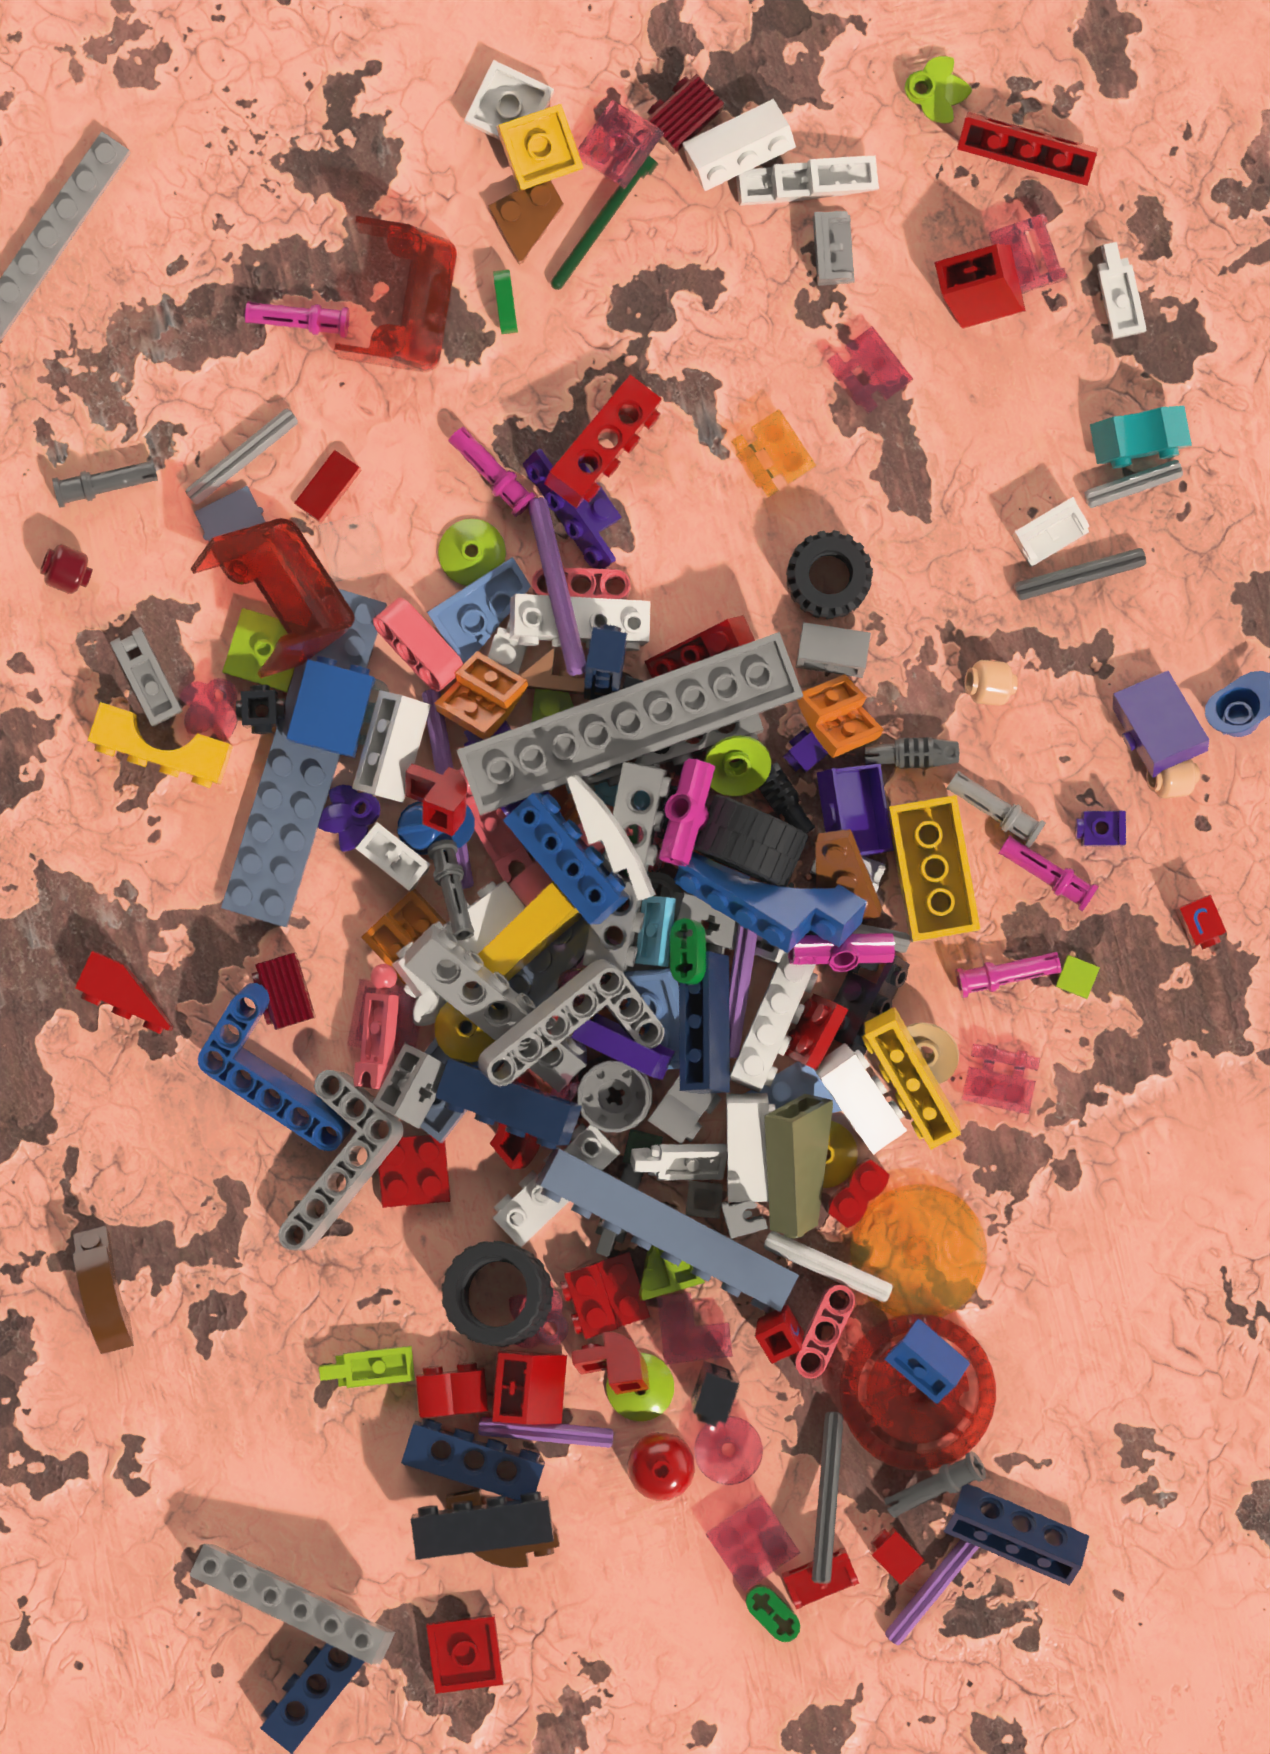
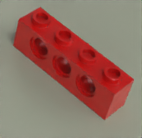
[957,112,1098,186]
[544,374,662,509]

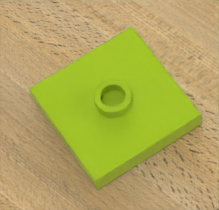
[222,608,308,693]

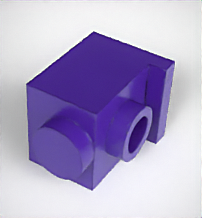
[783,729,828,774]
[1075,811,1126,847]

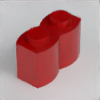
[826,1158,890,1228]
[416,1362,488,1418]

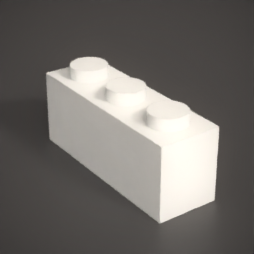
[682,99,796,191]
[352,690,431,803]
[813,1043,907,1154]
[726,1093,775,1202]

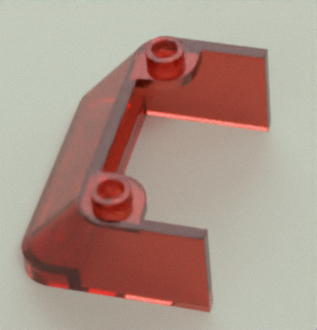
[334,215,457,372]
[190,518,355,679]

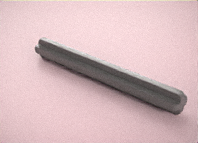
[812,1412,844,1584]

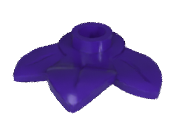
[318,785,380,852]

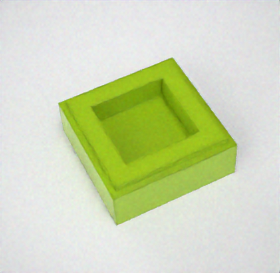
[1055,955,1100,999]

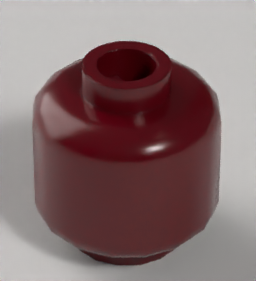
[40,544,93,594]

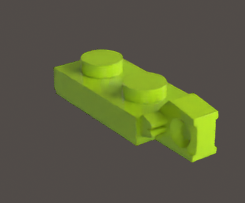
[318,1345,415,1388]

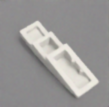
[736,155,879,206]
[566,775,656,901]

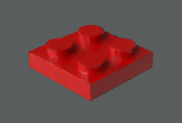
[784,993,849,1070]
[379,1135,451,1208]
[426,1614,504,1694]

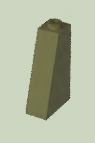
[765,1094,833,1238]

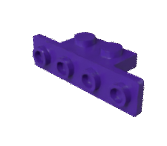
[523,449,622,569]

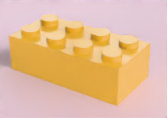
[887,795,981,943]

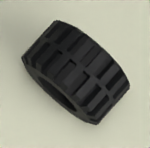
[786,530,873,619]

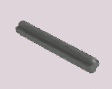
[1015,548,1147,601]

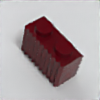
[646,74,724,155]
[252,952,316,1030]

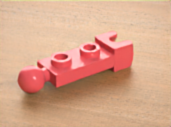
[457,767,533,884]
[354,964,399,1089]

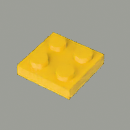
[496,104,584,191]

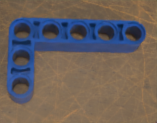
[198,983,351,1151]

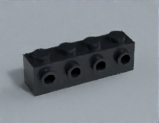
[410,1491,554,1560]

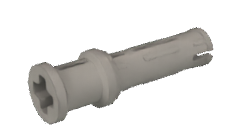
[946,771,1046,848]

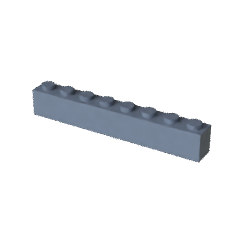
[536,1147,799,1313]

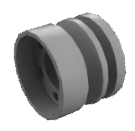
[578,1061,653,1133]

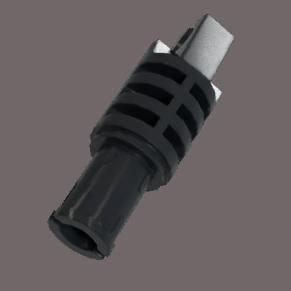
[759,762,816,834]

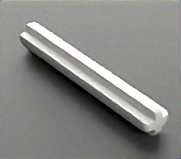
[764,1231,893,1302]

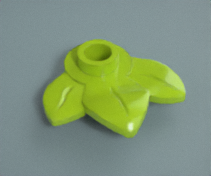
[904,56,972,124]

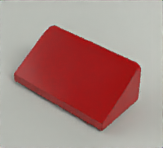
[294,450,362,524]

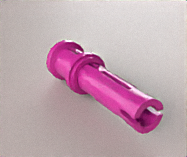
[245,301,350,338]
[448,426,537,517]
[998,835,1099,912]
[955,952,1061,998]

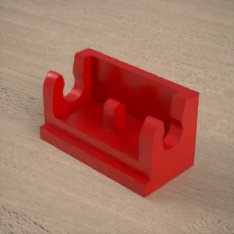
[782,1547,860,1610]

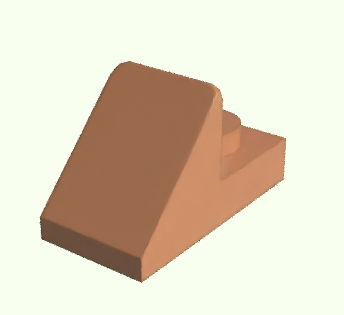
[520,648,585,695]

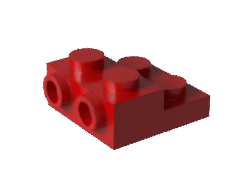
[560,1251,650,1339]

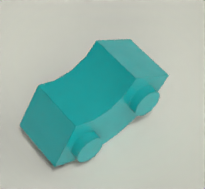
[1090,406,1192,469]

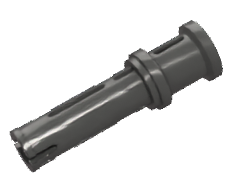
[52,460,158,508]
[427,840,474,940]
[885,1451,986,1518]

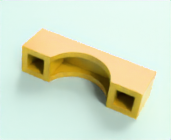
[87,702,233,788]

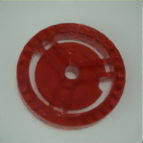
[839,1313,996,1471]

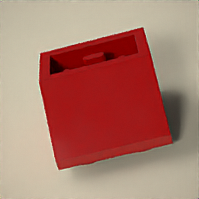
[934,244,1026,329]
[492,1349,567,1424]

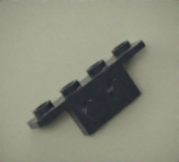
[833,955,910,1055]

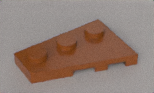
[816,829,882,919]

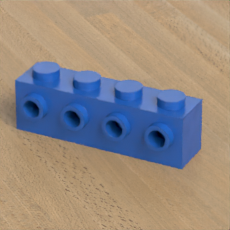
[503,793,630,925]

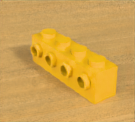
[862,1007,961,1150]

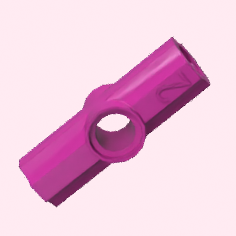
[659,758,715,867]
[788,933,895,972]

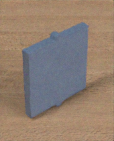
[195,486,272,562]

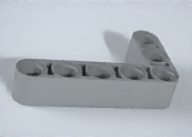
[478,959,664,1086]
[278,1070,404,1251]

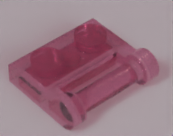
[988,214,1068,294]

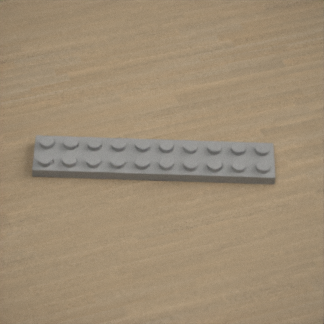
[456,632,803,816]

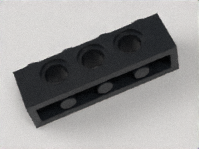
[691,1361,740,1427]

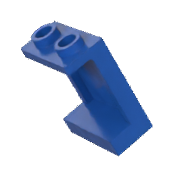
[286,656,376,758]

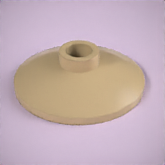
[906,1022,959,1084]

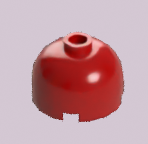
[627,1432,695,1501]

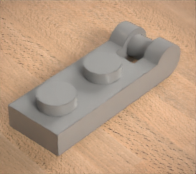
[110,627,183,727]

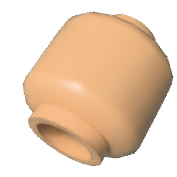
[965,660,1018,706]
[1146,759,1200,799]

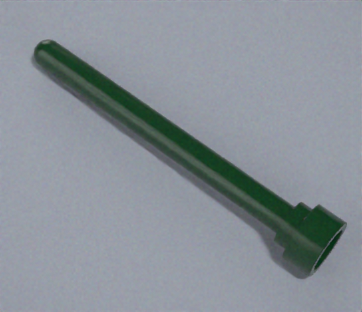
[551,148,658,290]

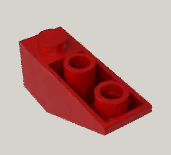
[644,615,755,678]
[75,951,174,1034]

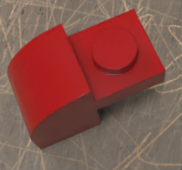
[405,763,467,836]
[571,1332,650,1395]

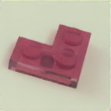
[657,1292,733,1365]

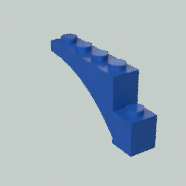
[675,856,867,954]

